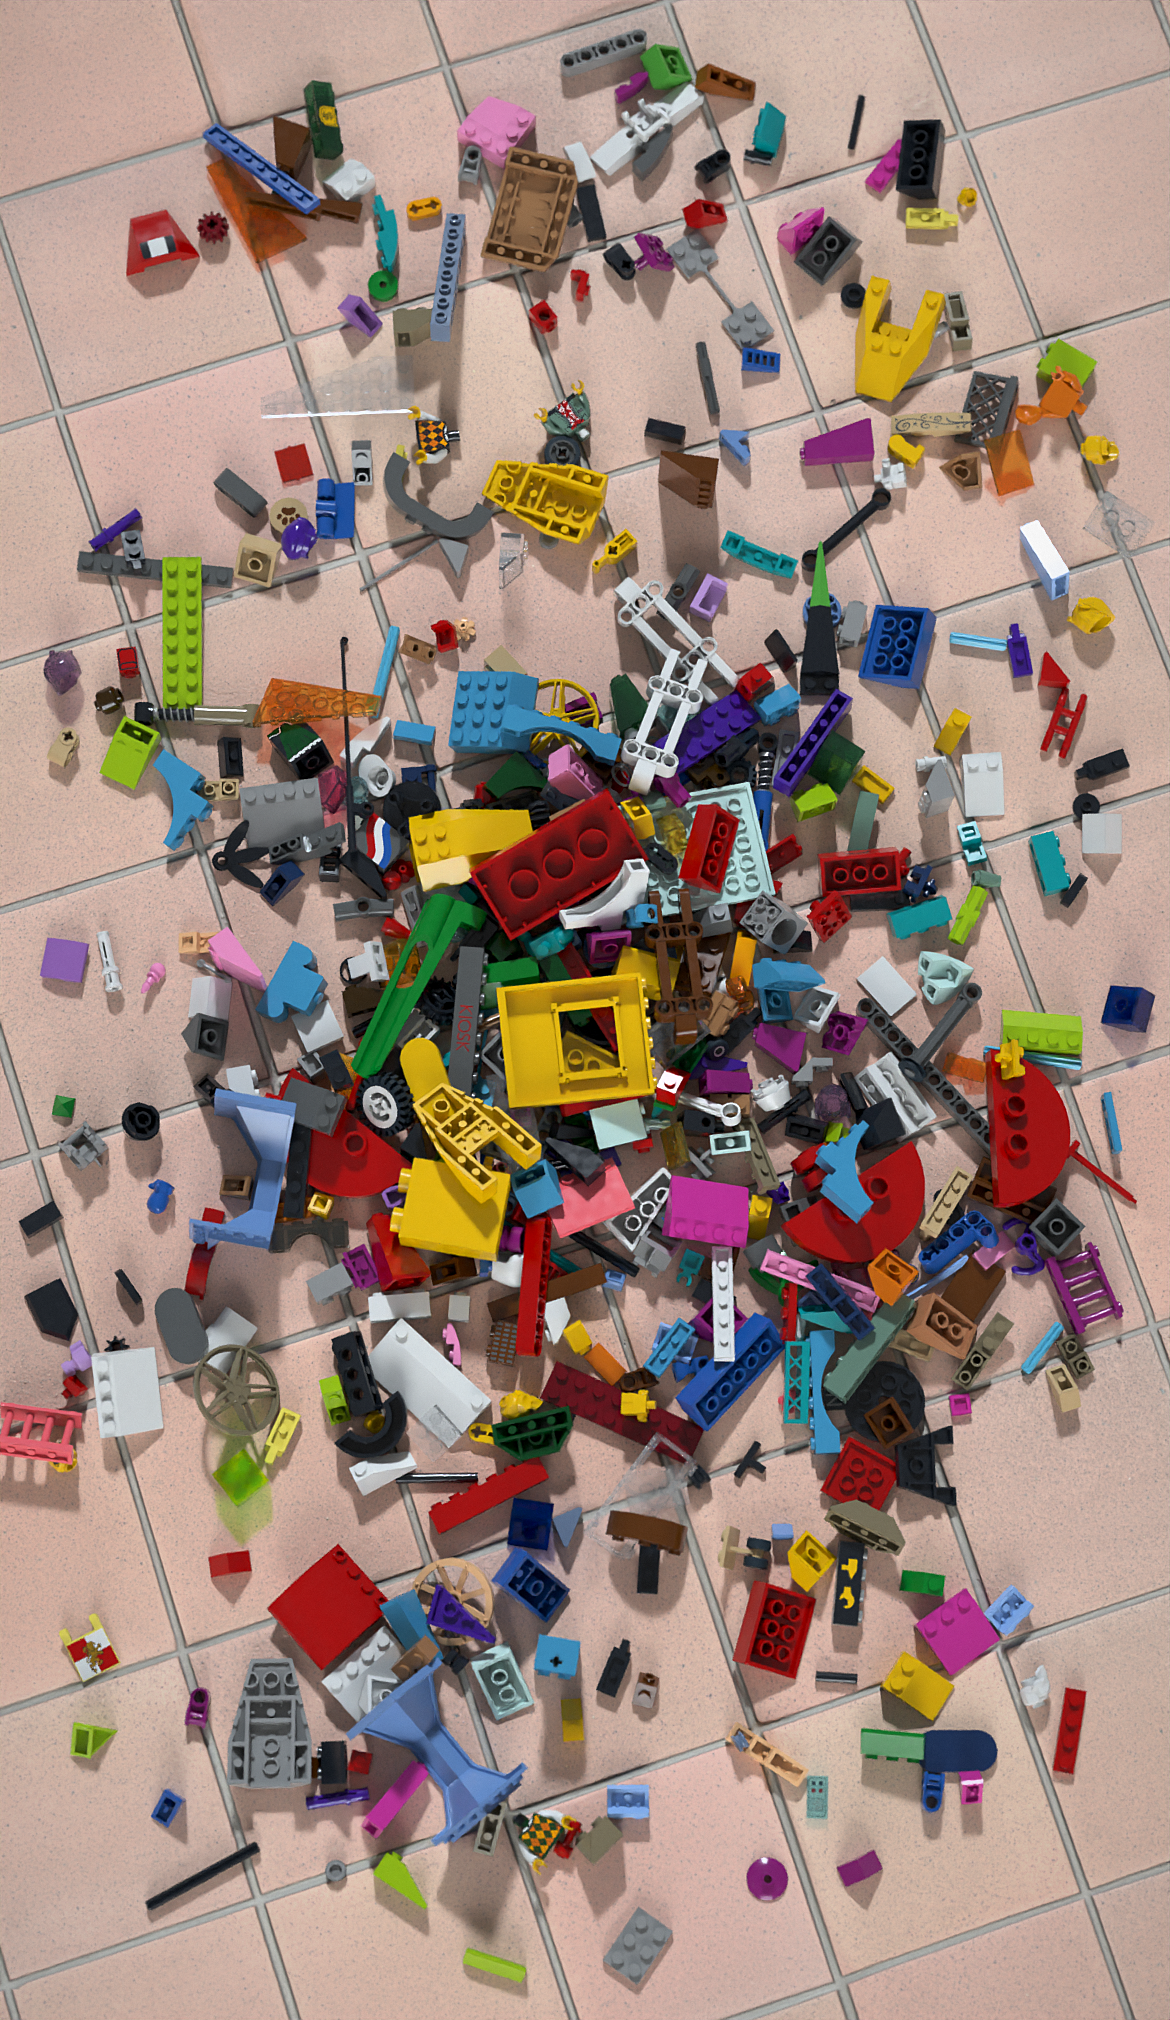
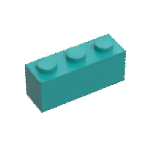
[1028,831,1071,897]
[886,895,952,940]

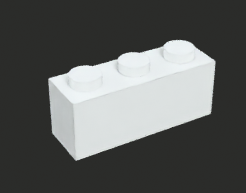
[368,1289,431,1323]

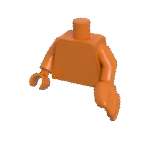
[1015,365,1088,425]

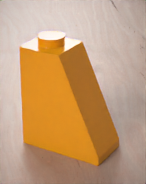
[729,929,757,988]

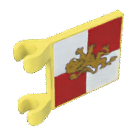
[59,1613,121,1682]

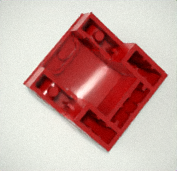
[267,1544,389,1671]

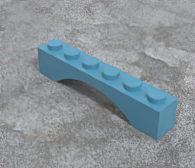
[500,704,622,766]
[805,1330,840,1455]

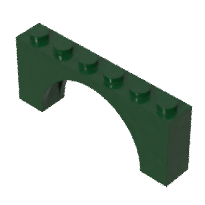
[482,751,547,801]

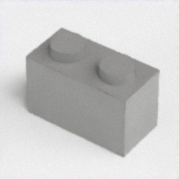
[306,1262,354,1306]

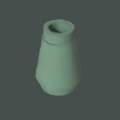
[971,869,1001,888]

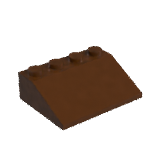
[658,450,719,509]

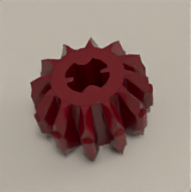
[197,211,230,245]

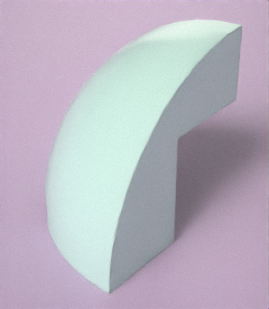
[918,951,974,1005]

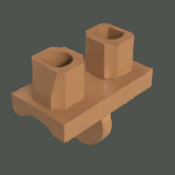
[398,634,437,665]

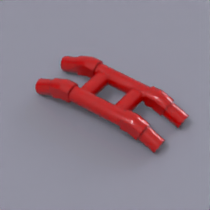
[1040,687,1088,759]

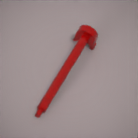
[1067,1139,1137,1204]

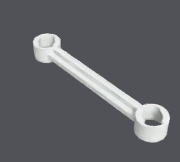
[655,1083,741,1126]

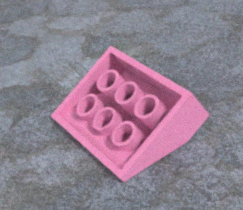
[208,927,267,993]

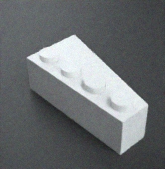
[603,1167,671,1252]

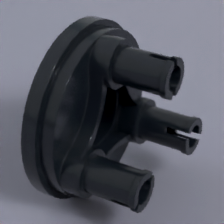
[383,781,442,840]

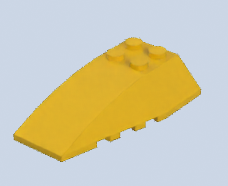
[481,460,609,545]
[409,809,533,892]

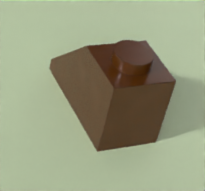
[429,1257,477,1286]

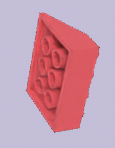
[546,1157,635,1239]

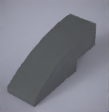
[632,123,673,181]

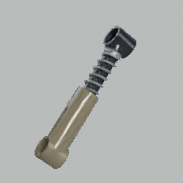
[134,702,262,728]

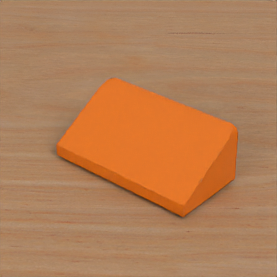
[584,1342,627,1386]

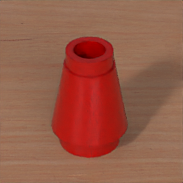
[380,917,411,941]

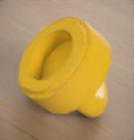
[957,187,977,207]
[363,1412,385,1433]

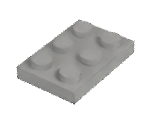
[603,1907,673,1985]

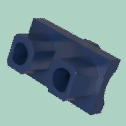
[902,865,938,904]

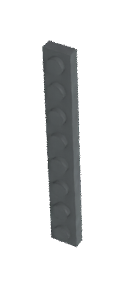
[77,551,234,589]

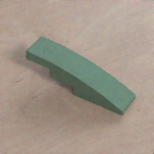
[847,791,879,851]

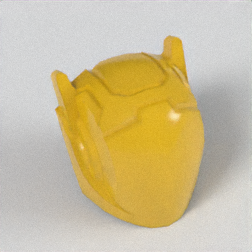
[1067,597,1115,635]

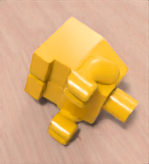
[621,1390,656,1422]

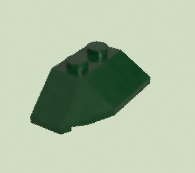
[491,1406,574,1461]

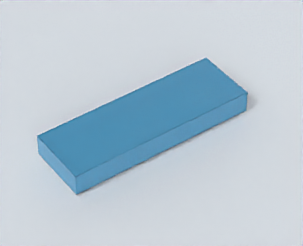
[1100,1092,1122,1155]
[643,1317,695,1379]

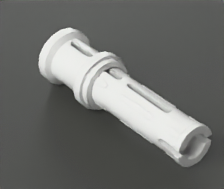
[96,931,123,992]

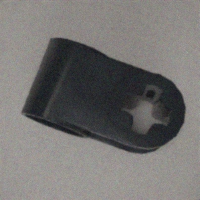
[694,149,731,184]
[602,242,636,280]

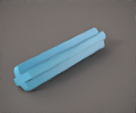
[949,632,1007,651]
[1021,1322,1064,1374]

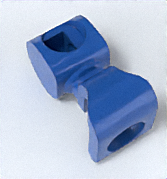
[671,1356,709,1383]

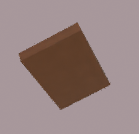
[941,1250,1006,1322]

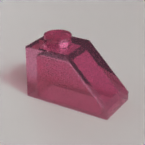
[318,765,347,815]

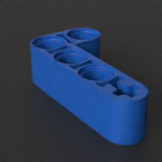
[918,1211,999,1274]

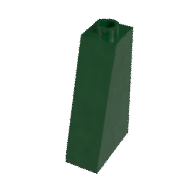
[538,953,592,1027]

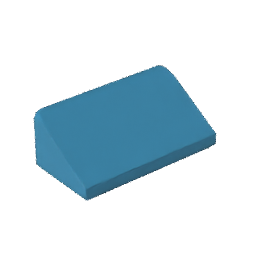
[393,720,436,746]

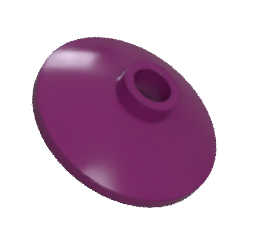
[746,1857,788,1900]

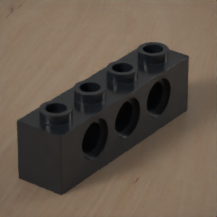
[331,1331,384,1417]

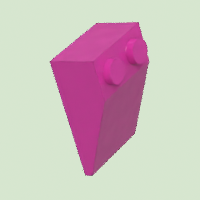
[777,207,825,255]

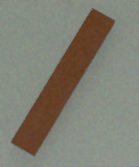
[487,1263,608,1323]

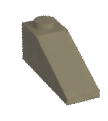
[473,1796,509,1857]

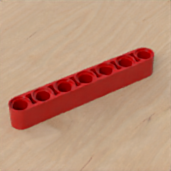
[516,1216,552,1357]

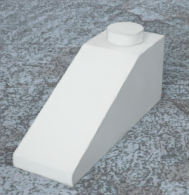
[349,1451,418,1496]

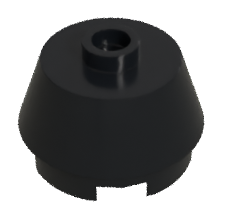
[122,1102,160,1141]

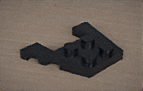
[895,1426,957,1506]

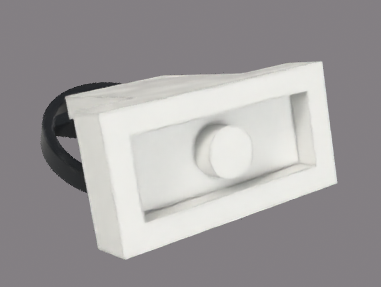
[340,941,390,984]

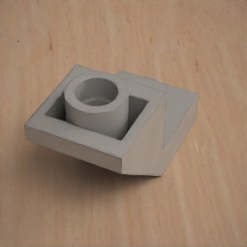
[791,1058,833,1088]

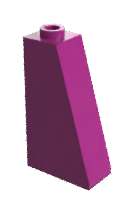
[800,418,875,466]

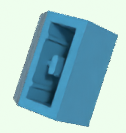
[753,684,801,727]
[511,1159,564,1218]

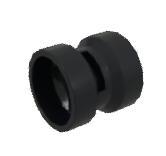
[441,1646,470,1676]

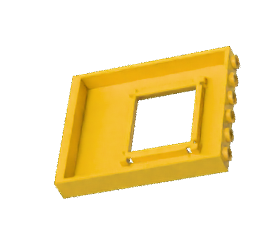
[496,972,657,1110]

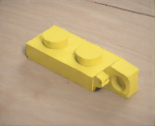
[905,208,958,229]
[264,1407,301,1465]

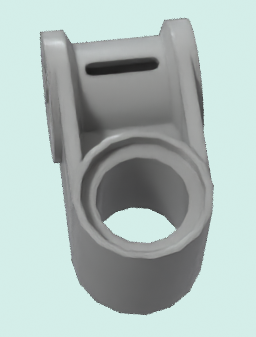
[458,146,482,185]

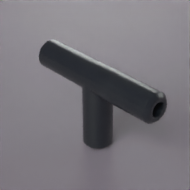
[734,1441,766,1478]

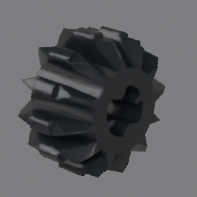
[529,800,551,831]

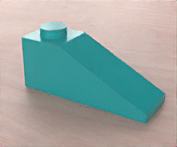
[797,1304,861,1334]

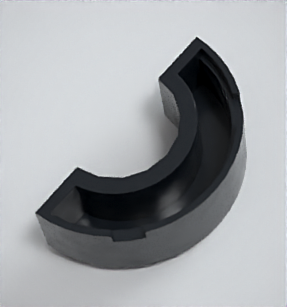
[334,1391,408,1458]

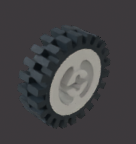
[356,1072,415,1137]

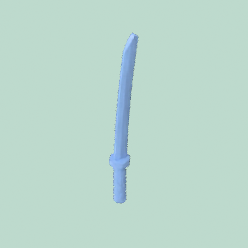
[871,1255,969,1316]

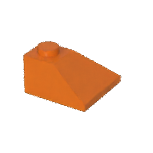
[867,1249,919,1306]

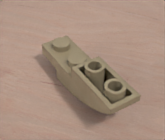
[951,1312,1014,1391]

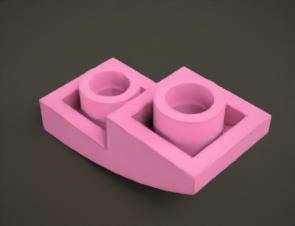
[442,1323,461,1367]

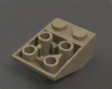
[392,307,432,347]

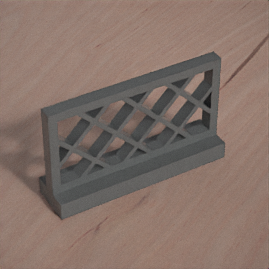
[954,371,1019,454]

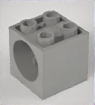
[739,890,808,955]

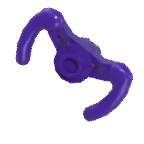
[1002,1217,1045,1275]

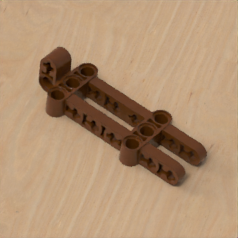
[644,888,713,1045]

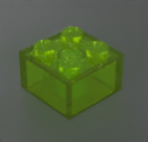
[212,1449,271,1508]

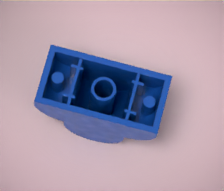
[491,1547,571,1623]

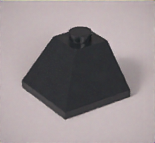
[855,1097,906,1150]

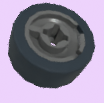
[544,436,581,466]

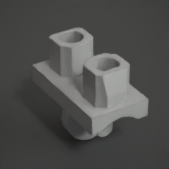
[679,1146,716,1180]

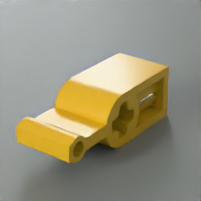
[592,529,637,574]

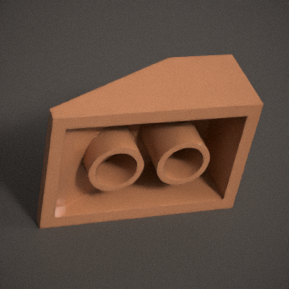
[906,1292,977,1360]

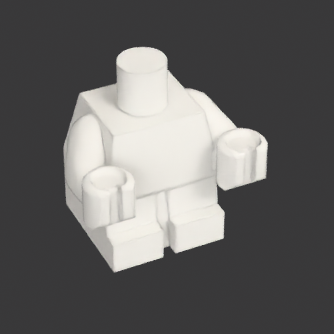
[874,458,907,490]

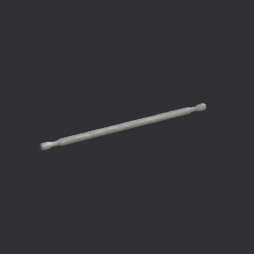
[359,539,438,592]

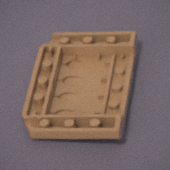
[480,146,578,273]

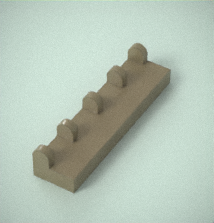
[732,1118,780,1195]

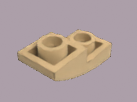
[199,779,239,802]

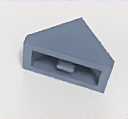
[552,1507,583,1548]

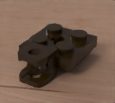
[684,751,730,789]

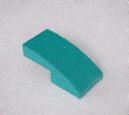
[957,821,987,866]

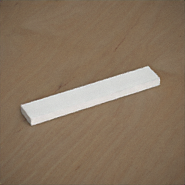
[711,1246,735,1361]

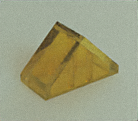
[656,813,687,855]

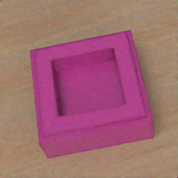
[948,1393,972,1417]

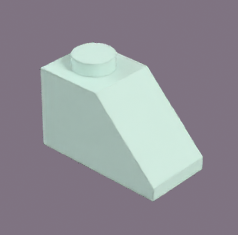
[709,1130,752,1155]

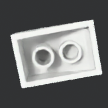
[959,752,1005,818]

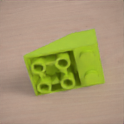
[99,716,162,790]

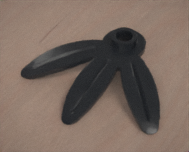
[212,820,269,888]

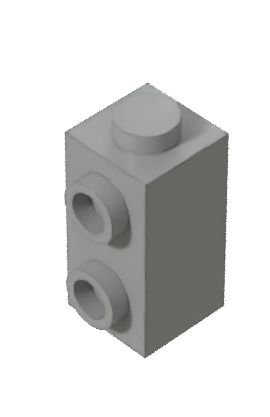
[836,601,868,648]

